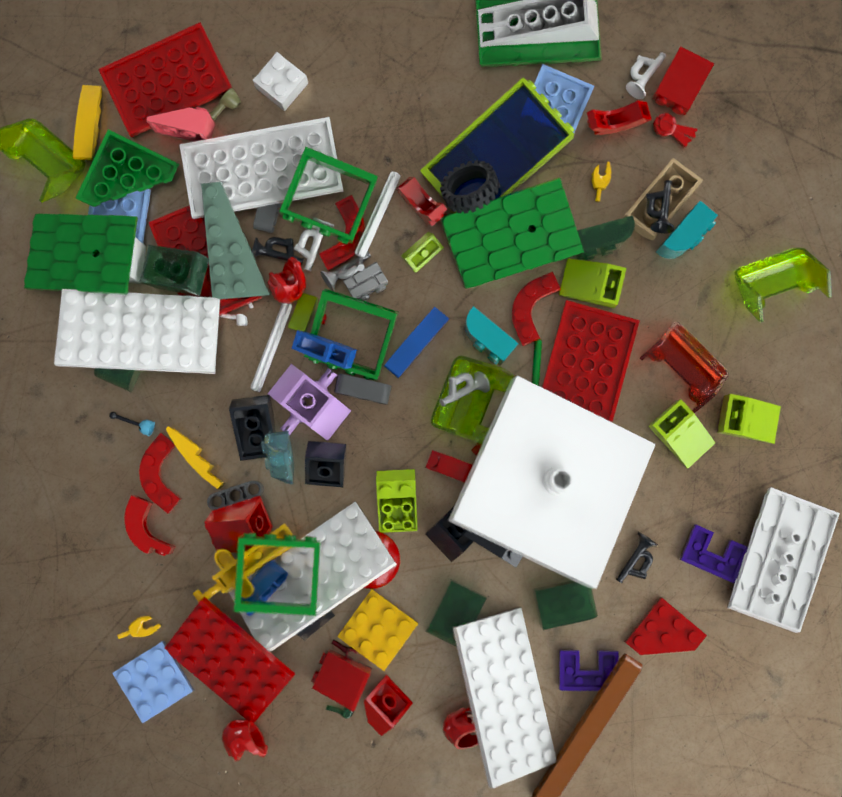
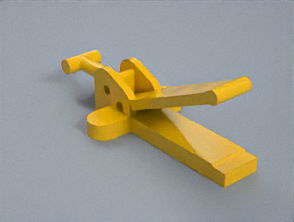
[193,524,293,603]

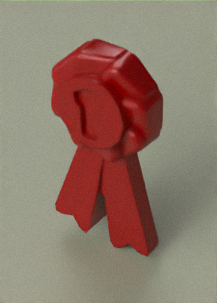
[653,113,698,148]

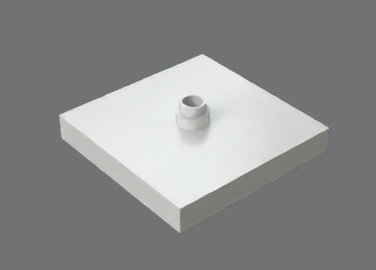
[448,376,656,588]

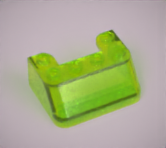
[431,356,516,446]

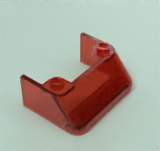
[640,322,729,413]

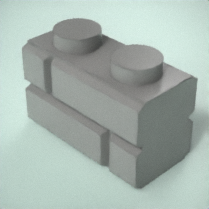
[343,262,388,301]

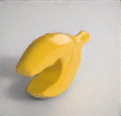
[591,162,612,202]
[117,616,161,639]

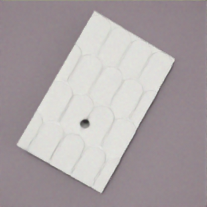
[728,487,840,633]

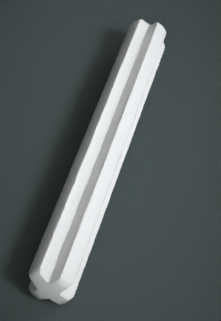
[355,171,400,258]
[250,303,292,392]

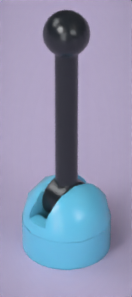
[109,412,155,436]

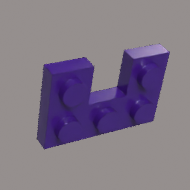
[680,524,748,584]
[559,650,619,691]

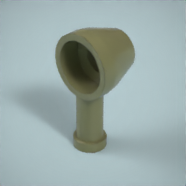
[209,88,241,120]

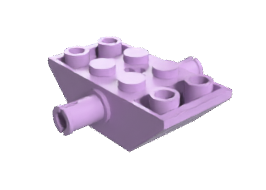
[268,364,351,441]

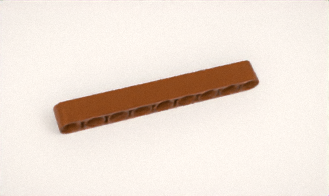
[531,654,643,797]

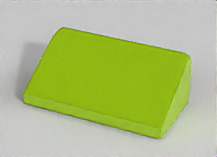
[401,232,444,272]
[287,293,319,332]

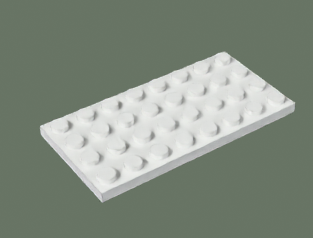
[179,117,343,219]
[54,289,220,374]
[229,502,397,652]
[453,608,557,788]

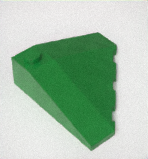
[75,129,179,207]

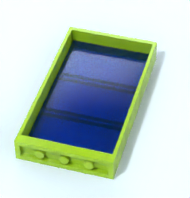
[420,77,575,212]

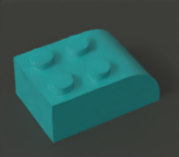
[656,201,718,259]
[465,306,519,365]

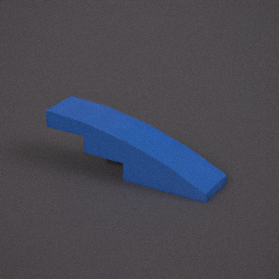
[384,307,449,378]

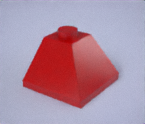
[364,675,413,736]

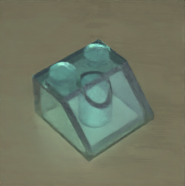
[262,431,295,485]

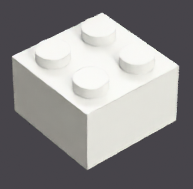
[253,52,308,111]

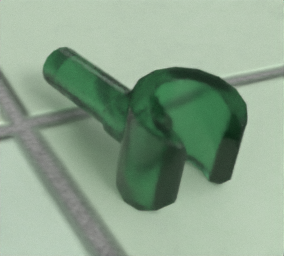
[326,705,354,719]

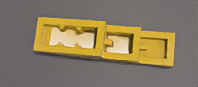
[73,85,103,160]
[166,426,225,489]

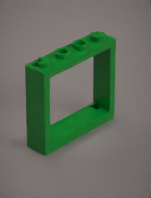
[280,147,378,244]
[304,289,399,381]
[234,533,321,616]

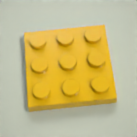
[337,589,418,671]

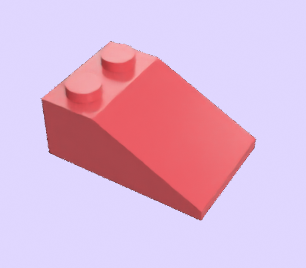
[146,107,215,142]

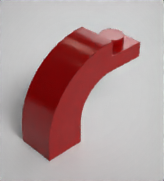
[586,100,652,135]
[396,177,447,226]
[425,450,473,483]
[124,495,176,556]

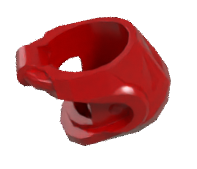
[267,257,306,304]
[443,708,479,749]
[222,720,268,761]

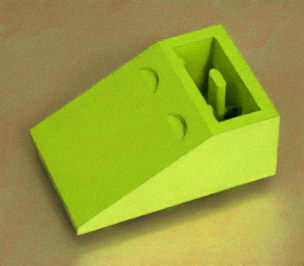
[559,258,627,309]
[717,394,781,444]
[648,399,715,469]
[376,469,418,533]

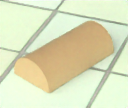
[625,158,703,240]

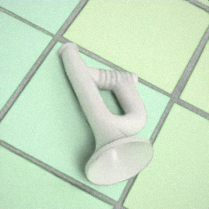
[626,52,666,100]
[294,217,334,271]

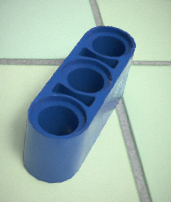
[234,560,288,616]

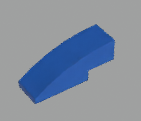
[291,330,357,369]

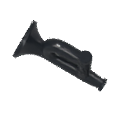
[646,180,674,234]
[252,237,304,265]
[616,532,658,583]

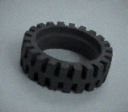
[440,160,500,213]

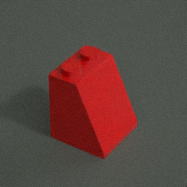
[652,46,715,116]
[204,496,273,553]
[311,649,372,712]

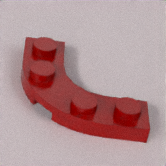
[319,194,365,271]
[512,271,561,346]
[139,433,181,514]

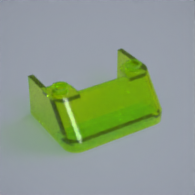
[0,118,86,203]
[735,248,832,323]

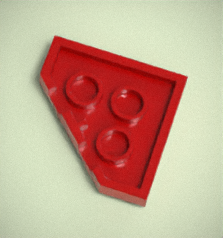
[624,597,707,655]

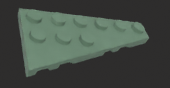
[201,182,271,299]

